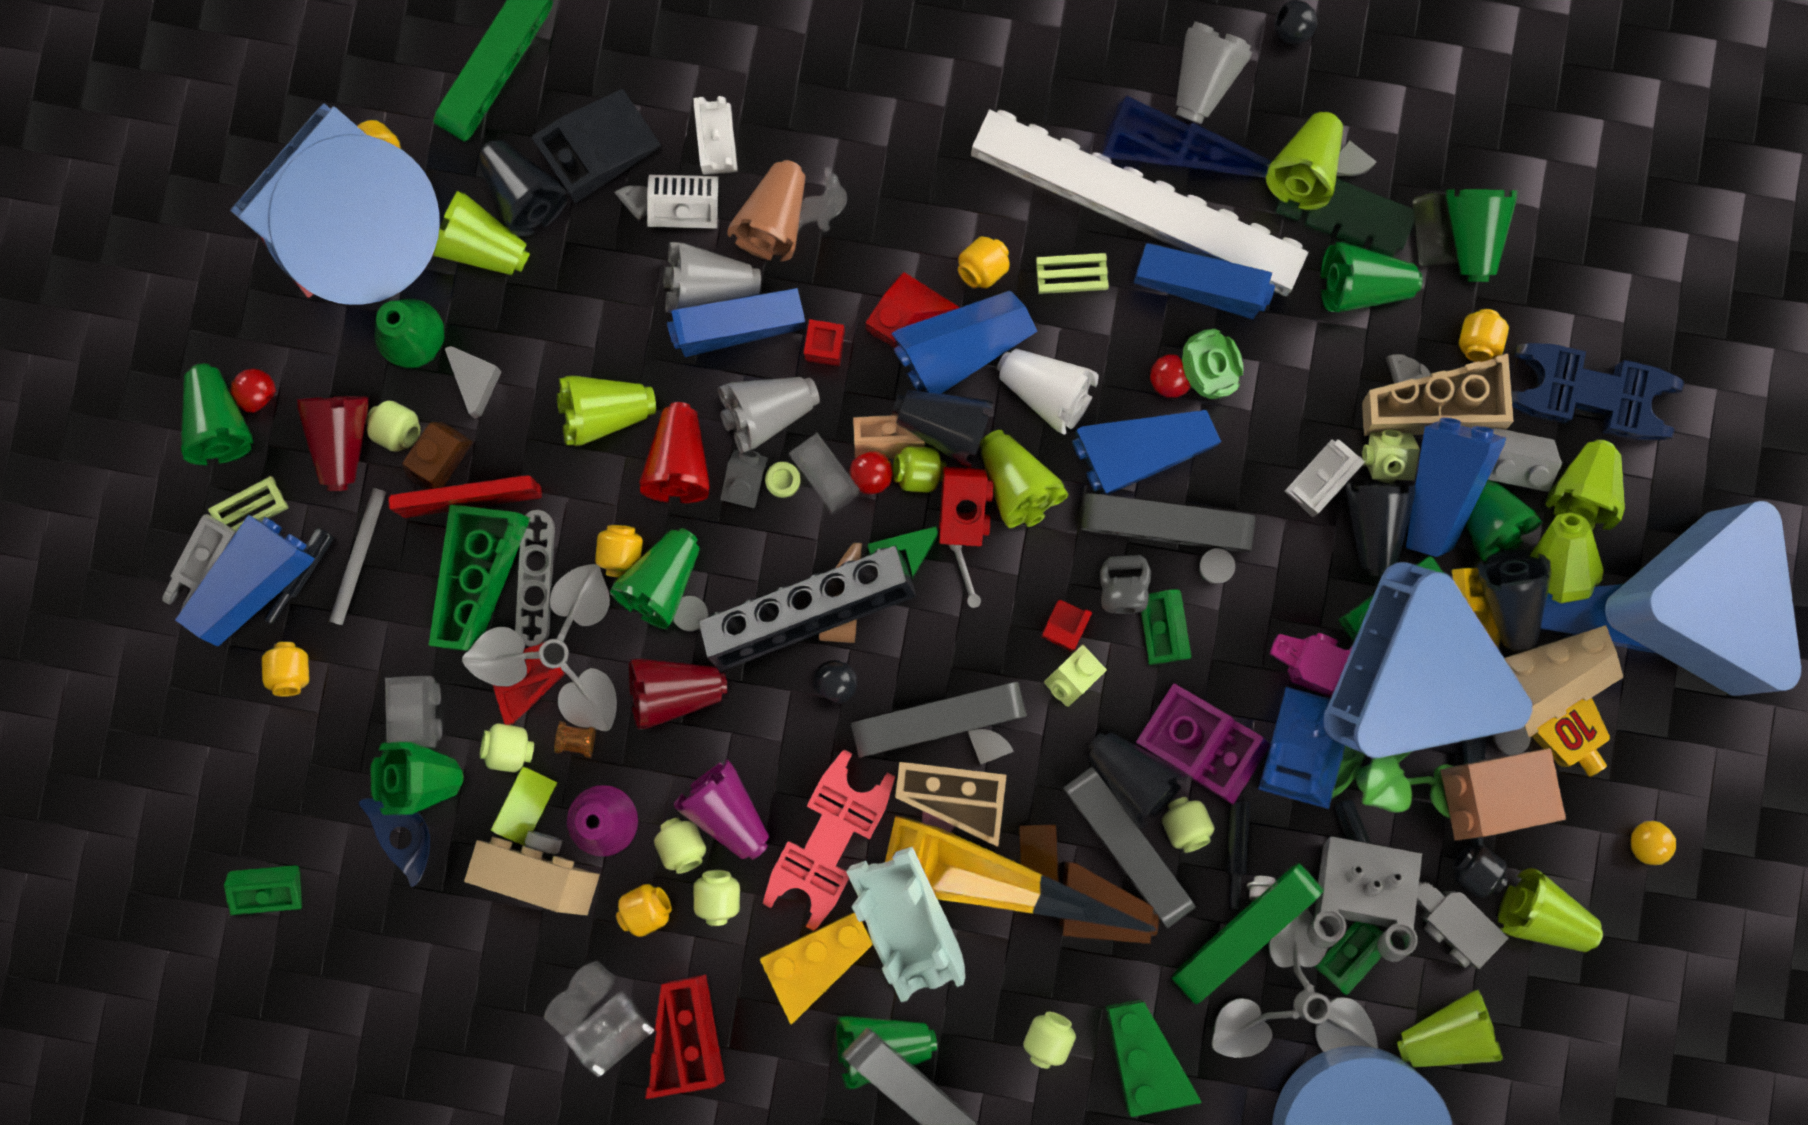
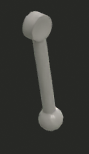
[949,544,981,608]

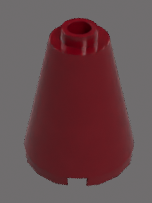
[297,396,369,491]
[628,658,727,729]

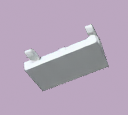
[693,96,738,176]
[1284,439,1365,517]

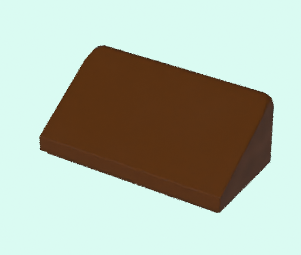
[1019,824,1059,882]

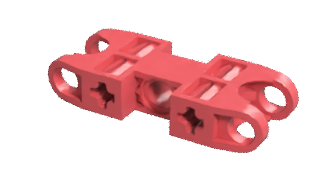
[763,749,895,931]

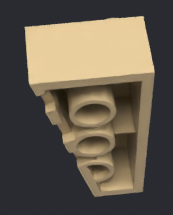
[1362,354,1513,436]

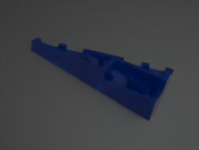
[1102,96,1272,177]

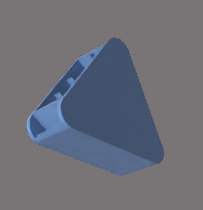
[1605,501,1801,696]
[1324,562,1532,758]

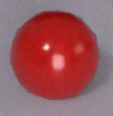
[1150,354,1191,398]
[230,368,277,413]
[849,451,894,495]

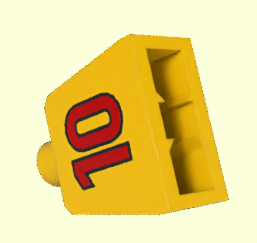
[1532,698,1610,777]

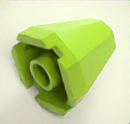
[1545,440,1625,530]
[1529,512,1603,603]

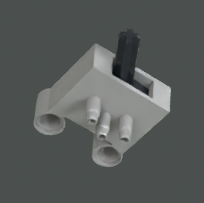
[1307,800,1422,962]

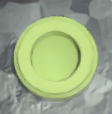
[765,462,801,498]

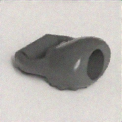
[1100,555,1151,614]

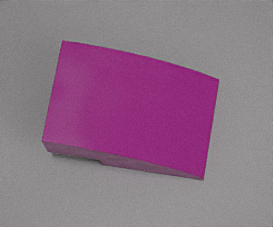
[1136,684,1271,804]

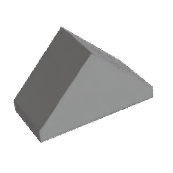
[445,346,502,419]

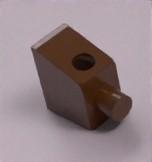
[402,422,474,490]

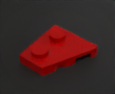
[493,642,565,725]

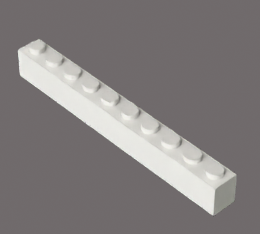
[971,110,1308,296]

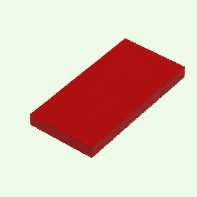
[388,475,542,518]

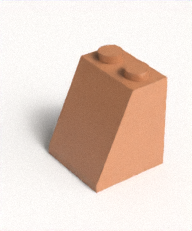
[1440,748,1566,840]

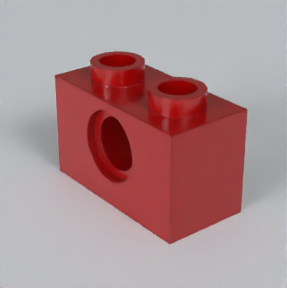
[938,467,993,546]

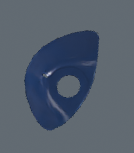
[359,798,430,887]

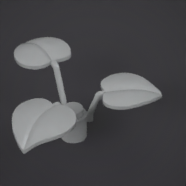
[462,564,617,731]
[1211,908,1378,1058]

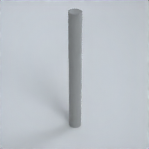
[329,488,386,625]

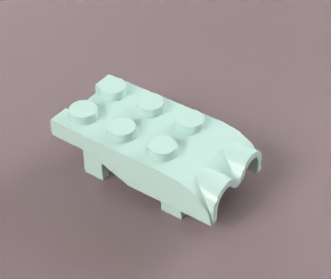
[846,847,965,1002]

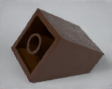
[1059,861,1159,944]

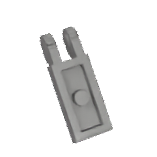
[162,514,237,611]

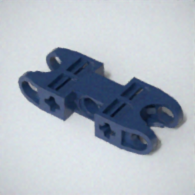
[1511,343,1684,441]

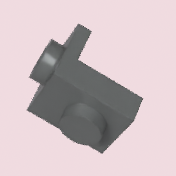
[720,450,768,508]

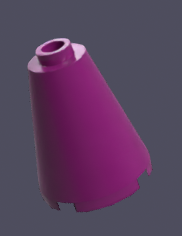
[674,759,769,860]
[567,785,638,857]

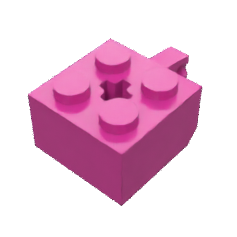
[1270,633,1352,698]

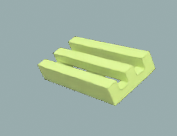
[1036,253,1109,294]
[208,476,289,531]

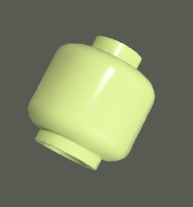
[366,400,421,452]
[480,724,534,773]
[1162,797,1214,853]
[654,818,706,874]
[693,870,740,926]
[1023,1012,1076,1069]

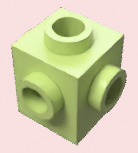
[1362,429,1420,483]

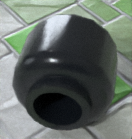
[1452,845,1508,898]

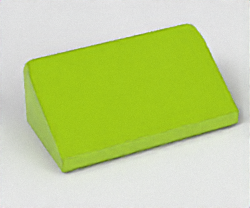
[491,767,558,846]

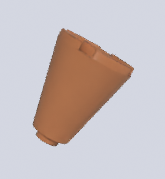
[727,160,806,261]

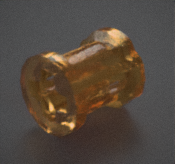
[554,721,596,758]

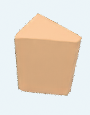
[853,415,925,459]

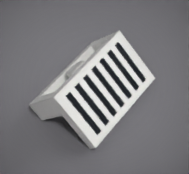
[647,175,718,228]

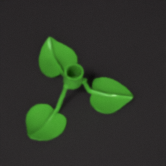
[1356,755,1453,819]

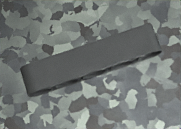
[1081,494,1256,552]
[850,682,1027,758]
[1063,767,1196,929]
[842,1027,980,1125]

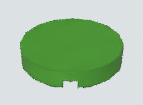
[1182,329,1244,399]

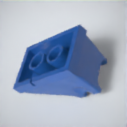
[1258,687,1346,809]

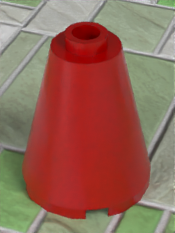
[639,402,710,503]

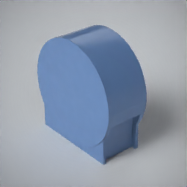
[230,103,439,305]
[1272,1046,1453,1125]

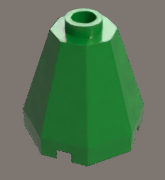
[371,742,463,815]

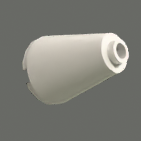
[997,349,1099,435]

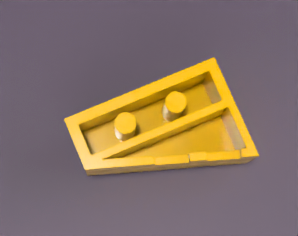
[760,912,873,1024]

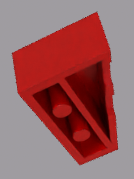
[646,975,725,1099]

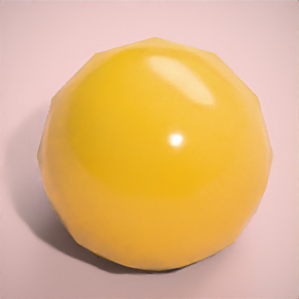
[1631,821,1676,865]

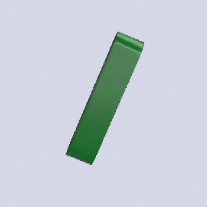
[433,0,553,142]
[1170,863,1324,1005]

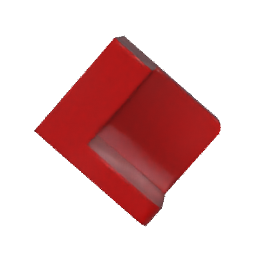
[804,319,845,366]
[1041,600,1092,652]

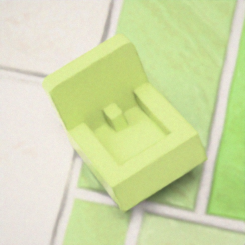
[1044,645,1107,707]

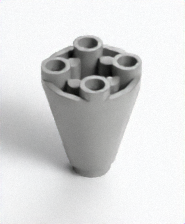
[1176,22,1252,124]
[663,242,761,313]
[718,377,820,453]

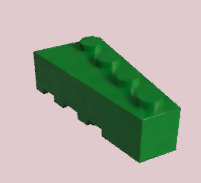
[429,505,531,652]

